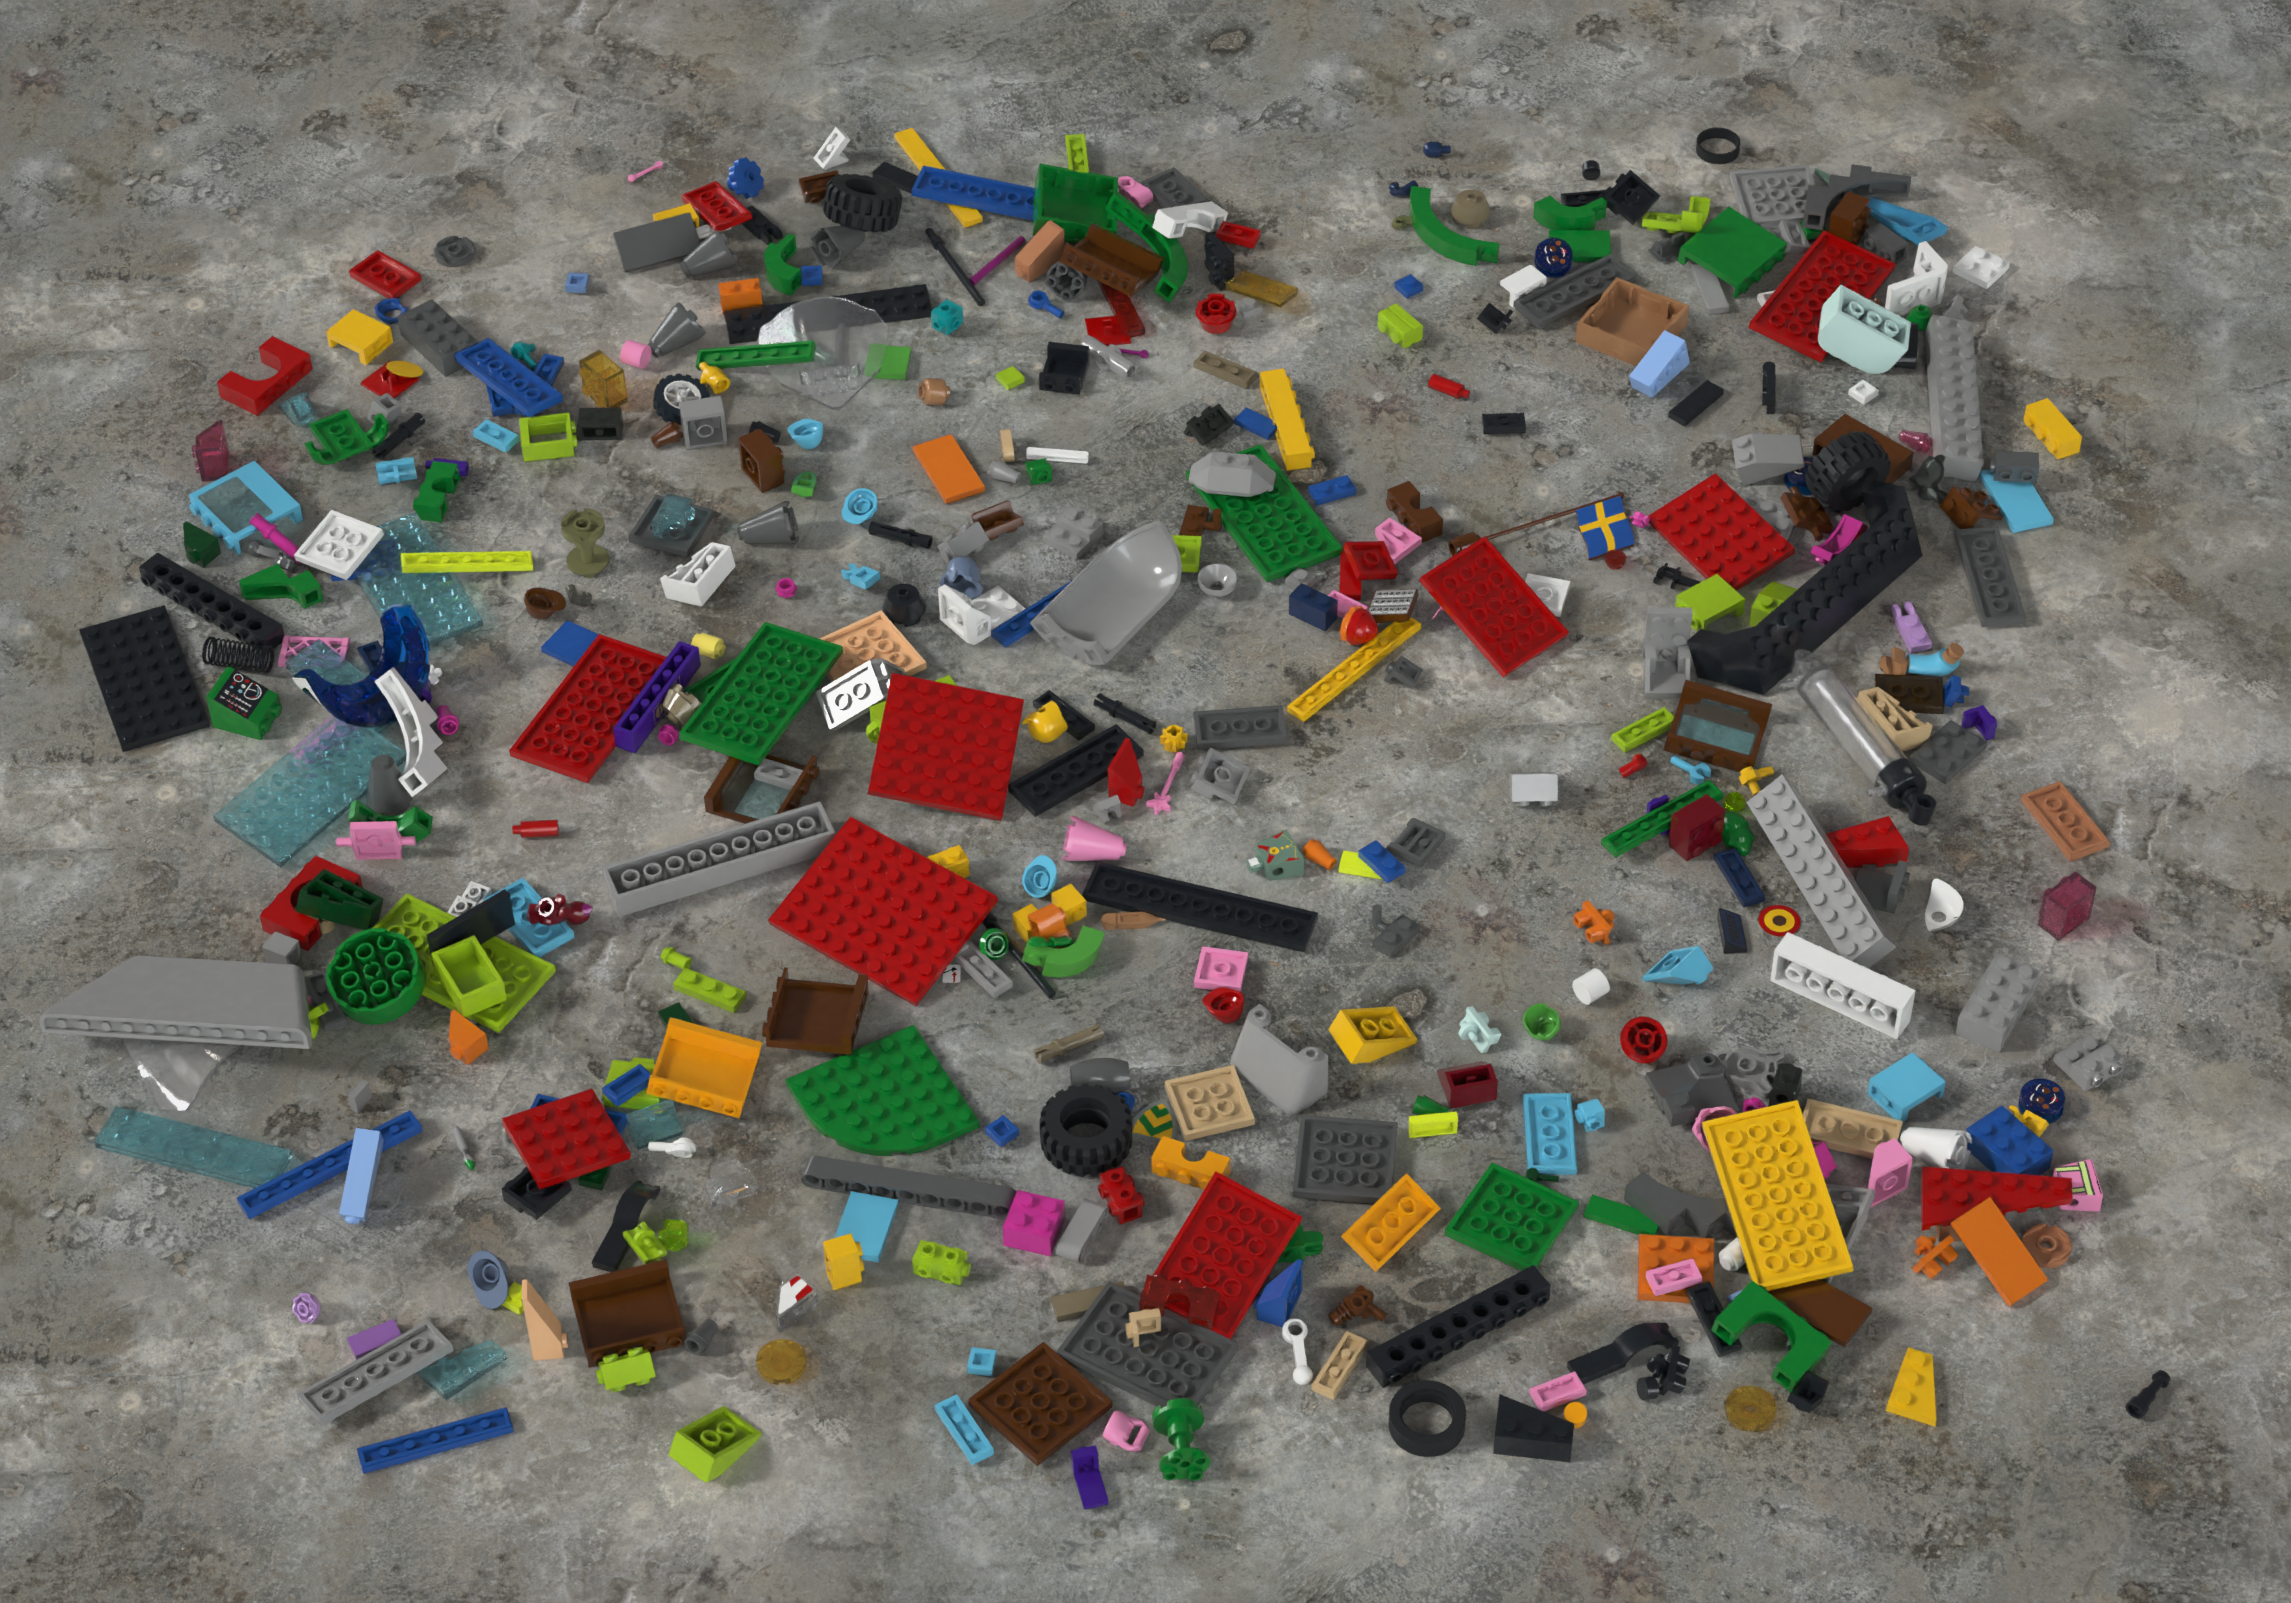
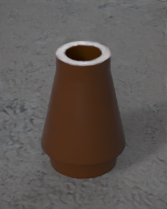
[650,422,683,448]

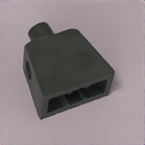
[1768,1063,1803,1107]

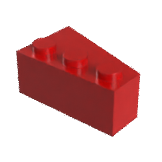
[1826,816,1909,868]

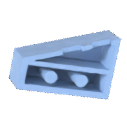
[1629,330,1690,398]

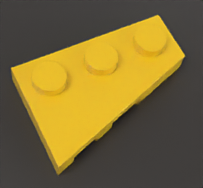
[1886,1347,1936,1427]

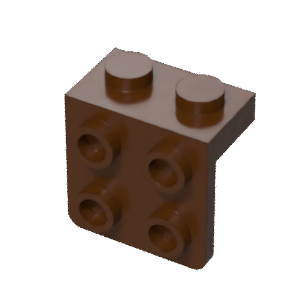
[1939,486,2004,529]

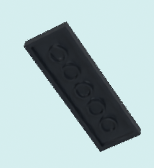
[1008,724,1144,817]

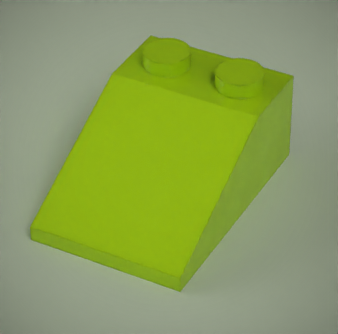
[1749,581,1798,627]
[668,1406,762,1483]

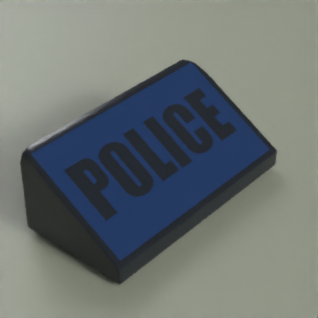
[1717,908,1747,954]

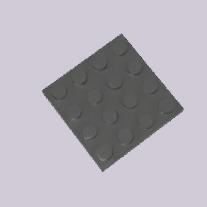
[1293,1115,1398,1204]

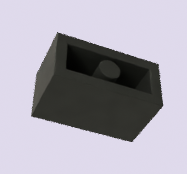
[577,407,623,441]

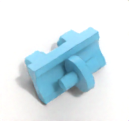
[375,457,417,485]

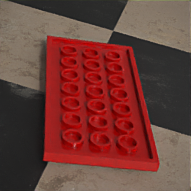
[1748,230,1896,363]
[509,634,667,783]

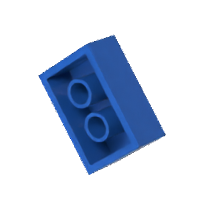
[1966,1105,2054,1176]

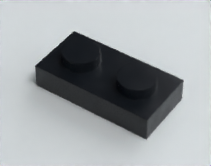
[1482,413,1526,434]

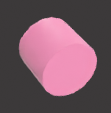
[620,340,651,369]

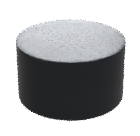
[1582,160,1600,181]
[1637,1376,1659,1401]

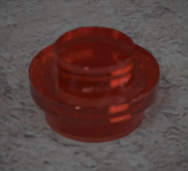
[1604,550,1626,570]

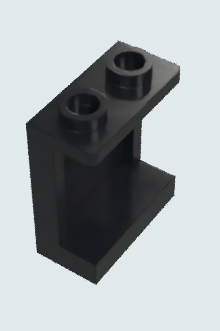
[1039,342,1090,395]

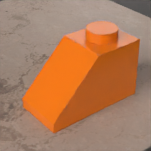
[449,1009,489,1065]

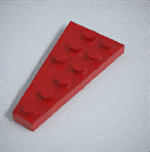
[1921,1166,2073,1231]

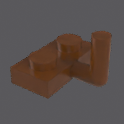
[1179,505,1222,536]

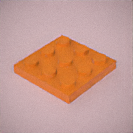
[1638,1234,1714,1303]

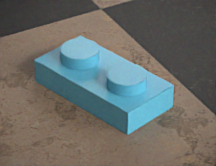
[473,419,519,453]

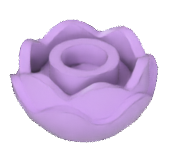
[292,1293,321,1323]

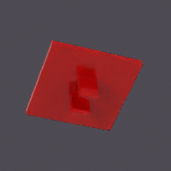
[1085,314,1131,346]
[360,361,419,399]

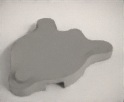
[1716,1046,1786,1098]

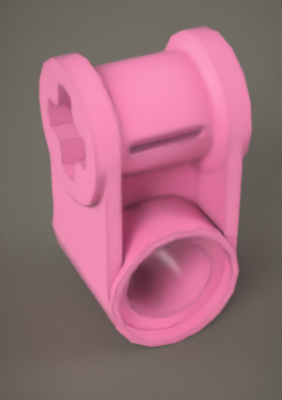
[1118,176,1154,209]

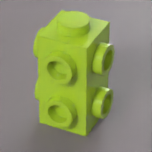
[912,1240,971,1286]
[595,1347,656,1392]

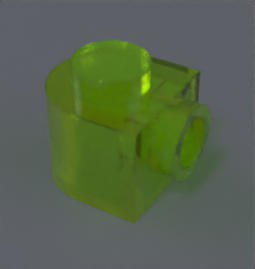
[658,1220,689,1252]

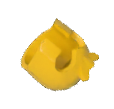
[1022,701,1068,743]

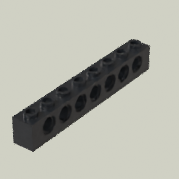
[139,552,284,655]
[1366,1265,1551,1388]

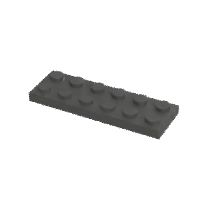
[1513,254,1636,329]
[1954,527,2026,627]

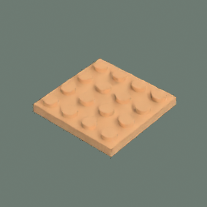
[820,610,927,682]

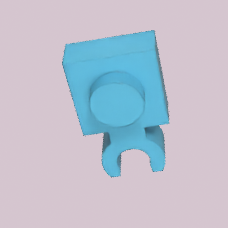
[841,563,881,590]

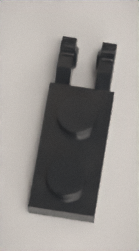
[741,205,783,245]
[1762,361,1776,414]

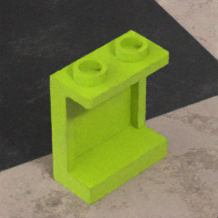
[1675,574,1745,631]

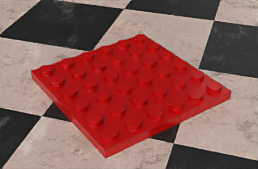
[867,673,1024,821]

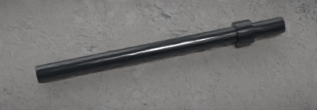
[925,228,985,306]
[982,912,1056,998]

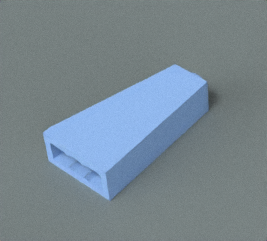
[339,1128,384,1225]

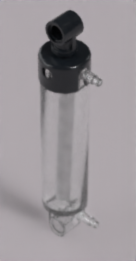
[1778,649,1936,826]

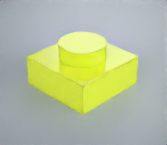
[502,1282,524,1315]

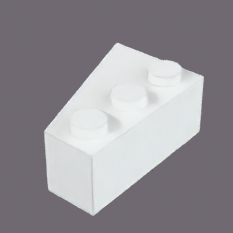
[660,542,736,607]

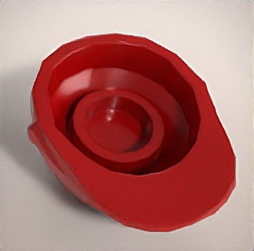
[1202,987,1245,1024]

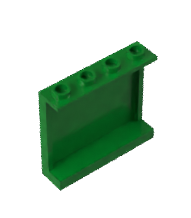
[1677,206,1787,298]

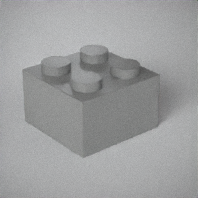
[679,396,728,450]

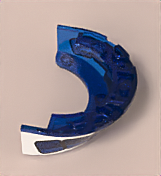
[292,604,430,727]

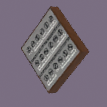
[1368,589,1419,623]

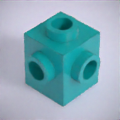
[931,299,963,336]

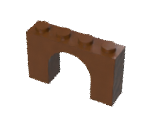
[1812,414,1914,484]

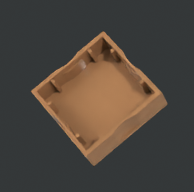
[1576,277,1689,366]

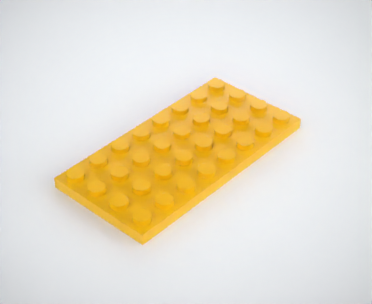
[1702,1100,1853,1291]

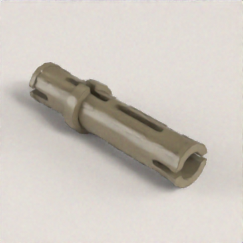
[1034,1024,1104,1064]

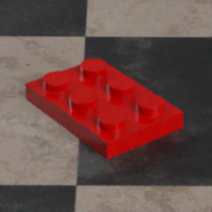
[349,250,422,298]

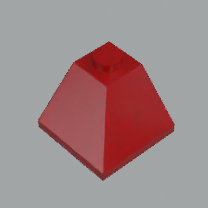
[1108,738,1145,807]

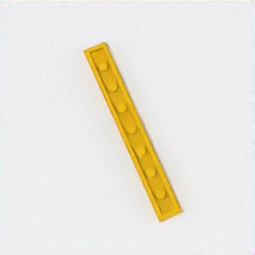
[895,128,983,228]
[1287,617,1421,722]

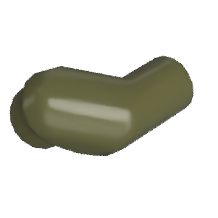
[1392,215,1413,230]

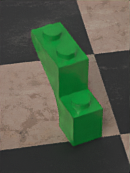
[238,563,323,609]

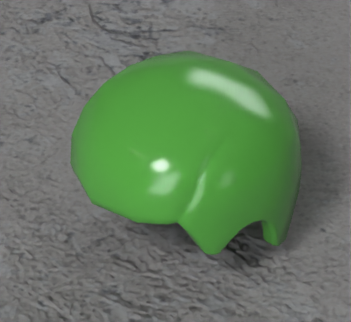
[1523,1003,1562,1041]

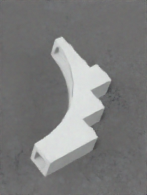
[374,667,448,797]

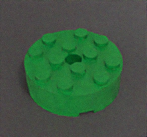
[326,928,426,1025]

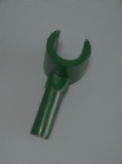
[1525,1168,1559,1182]

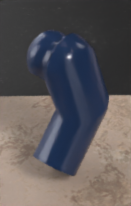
[1388,180,1418,196]

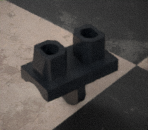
[1647,1344,1690,1396]

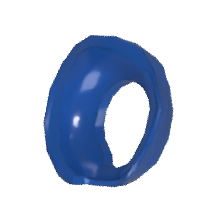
[375,298,407,324]

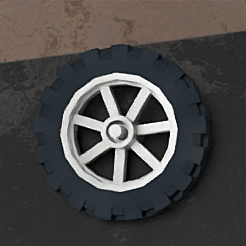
[653,373,710,426]

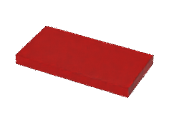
[681,181,753,232]

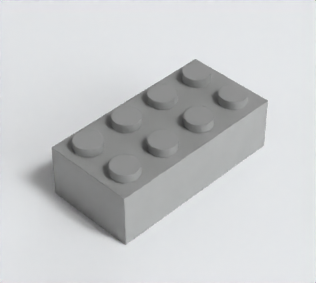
[1956,953,2041,1052]

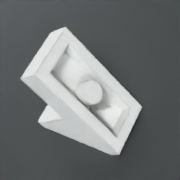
[814,127,850,170]

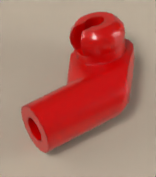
[1618,754,1647,779]

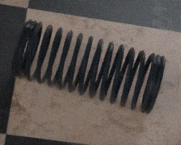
[202,637,274,674]

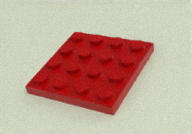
[502,1089,631,1189]

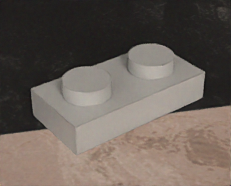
[754,758,803,791]

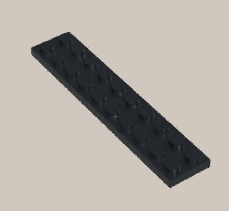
[724,284,932,344]
[1082,862,1318,952]

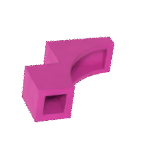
[1810,514,1868,566]

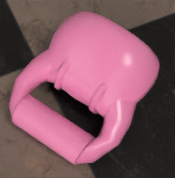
[1103,1411,1150,1452]

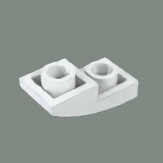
[447,881,493,917]

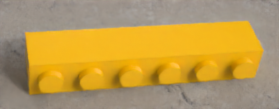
[1260,368,1315,471]

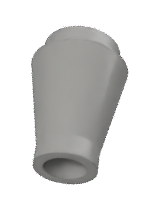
[987,459,1021,484]

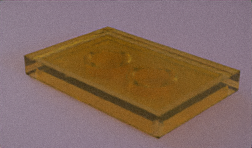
[1225,270,1298,307]

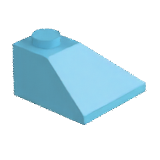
[1642,946,1714,985]

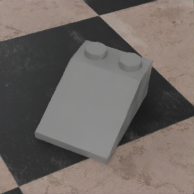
[1732,433,1805,486]

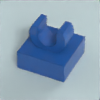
[1943,675,1970,707]

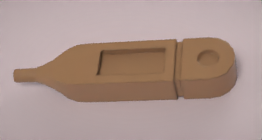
[1101,912,1165,930]

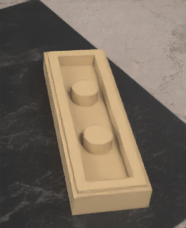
[1311,1330,1369,1400]

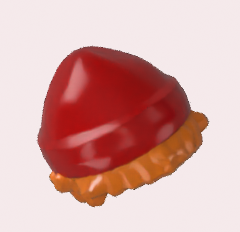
[1340,606,1378,646]

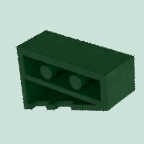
[295,869,384,930]

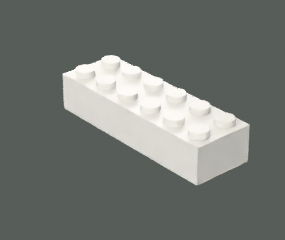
[1770,932,1915,1039]

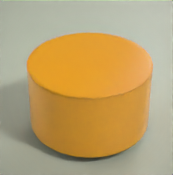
[1564,1402,1587,1428]

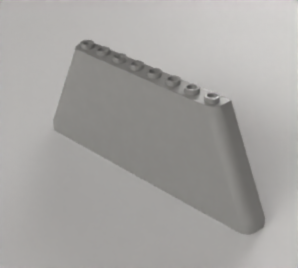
[39,956,313,1049]

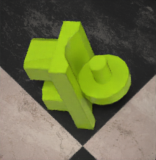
[623,1221,667,1264]

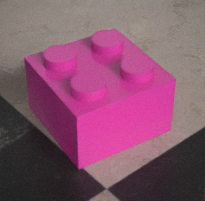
[1003,1190,1065,1257]

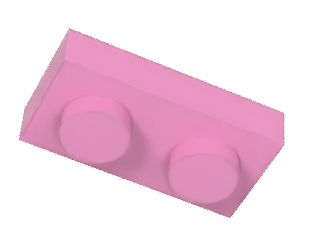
[1646,1259,1702,1296]

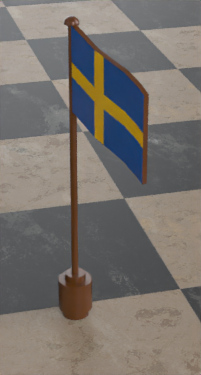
[1448,491,1634,561]

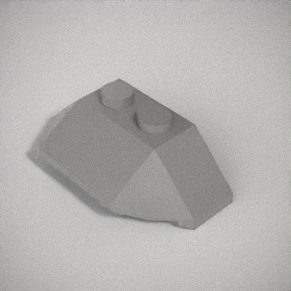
[1189,451,1276,497]

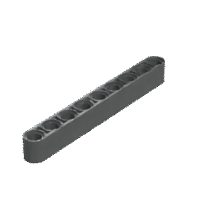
[801,1156,1017,1219]

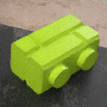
[1377,303,1423,349]

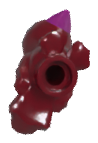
[527,893,593,925]

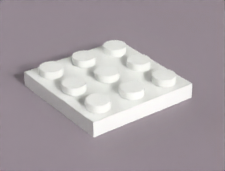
[294,510,384,580]

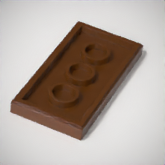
[1768,1279,1872,1348]

